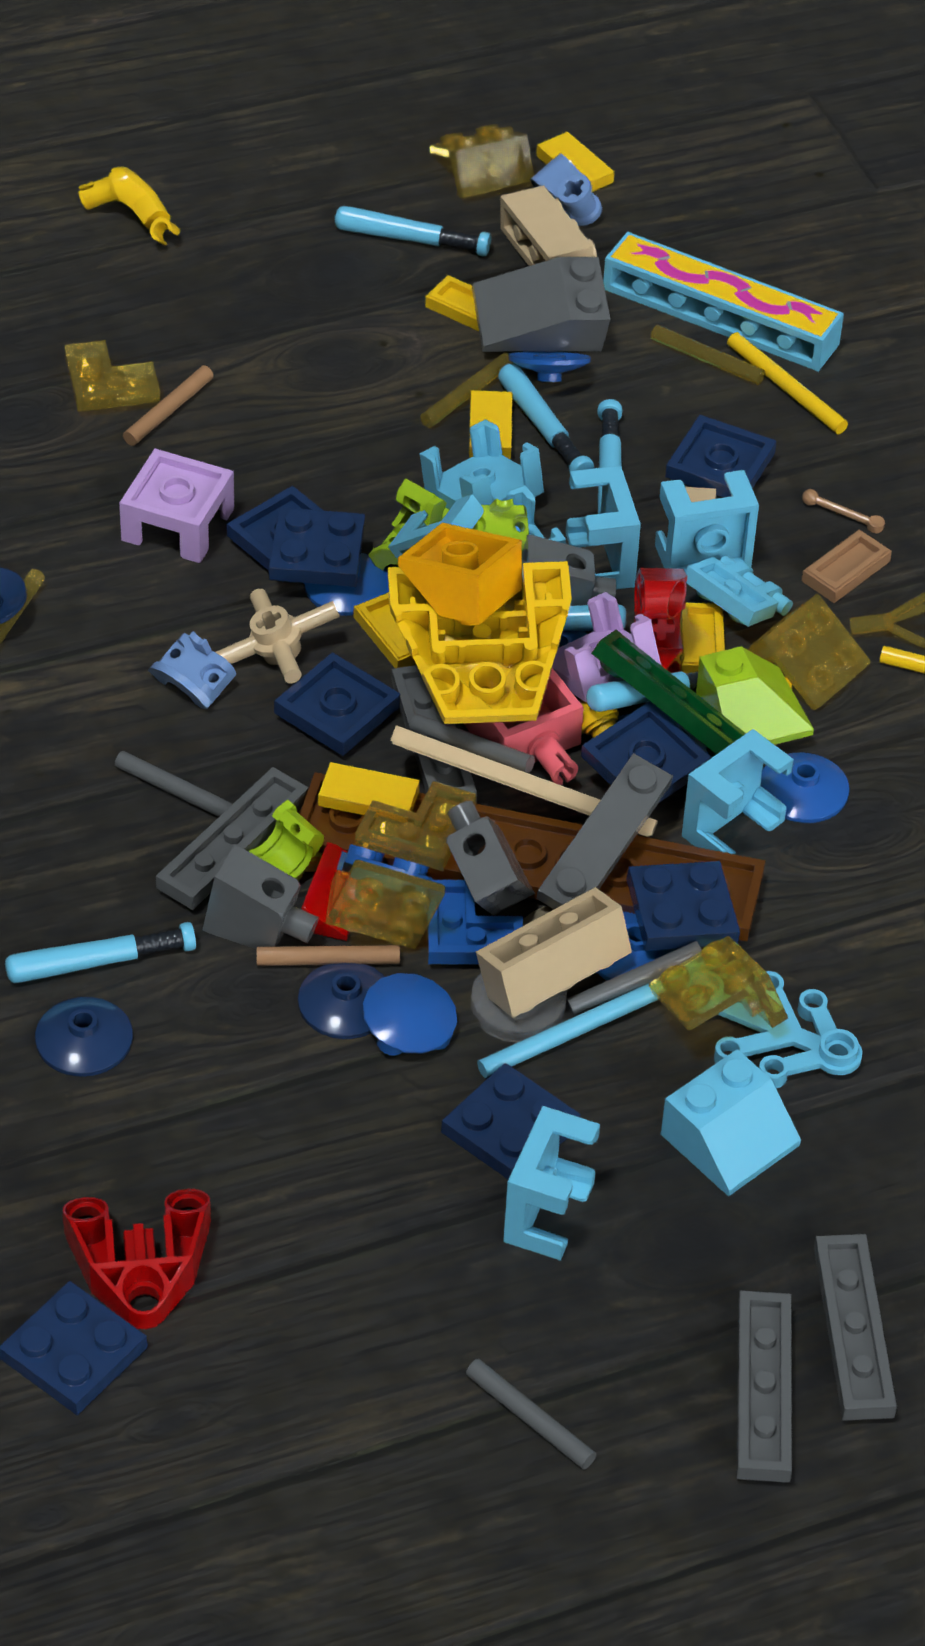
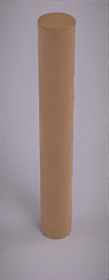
[123,365,214,446]
[257,945,400,966]

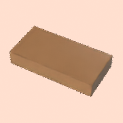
[802,530,892,603]

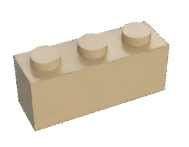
[500,185,597,266]
[476,887,632,1018]

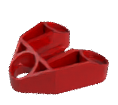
[634,568,687,673]
[62,1189,211,1329]

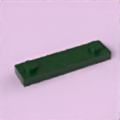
[591,630,746,757]

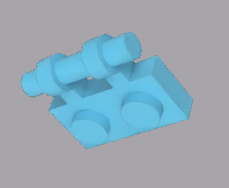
[686,555,793,627]

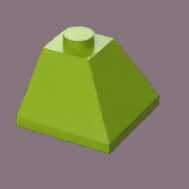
[696,646,814,745]

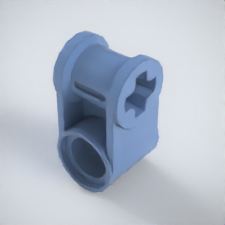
[530,153,602,226]

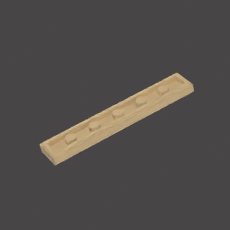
[390,726,658,837]

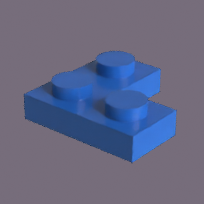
[427,880,523,964]

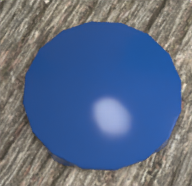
[362,973,457,1056]

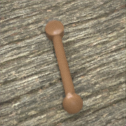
[802,489,885,533]

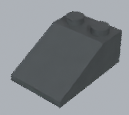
[472,257,611,352]

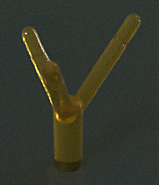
[849,592,925,648]

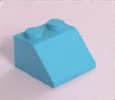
[661,1049,801,1197]

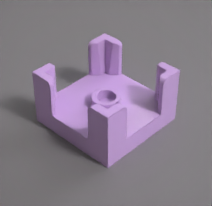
[119,449,234,563]
[552,592,661,702]

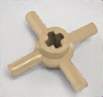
[215,589,340,683]

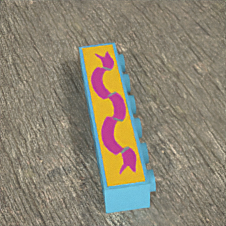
[603,232,844,372]

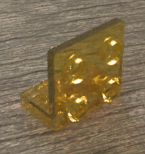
[429,124,534,198]
[747,593,870,710]
[326,860,445,949]
[649,935,788,1030]

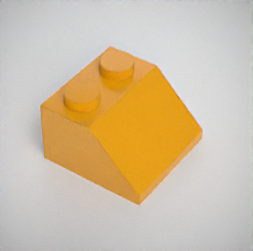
[398,523,522,626]

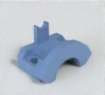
[148,631,237,709]

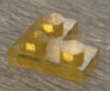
[64,340,160,412]
[355,781,476,871]

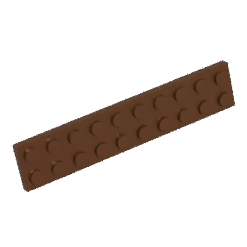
[299,772,766,942]

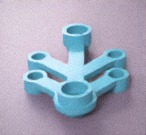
[687,971,862,1088]

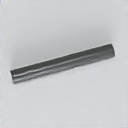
[409,714,535,773]
[115,751,233,817]
[566,941,704,1016]
[466,1359,596,1470]

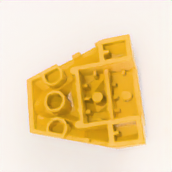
[387,561,572,724]

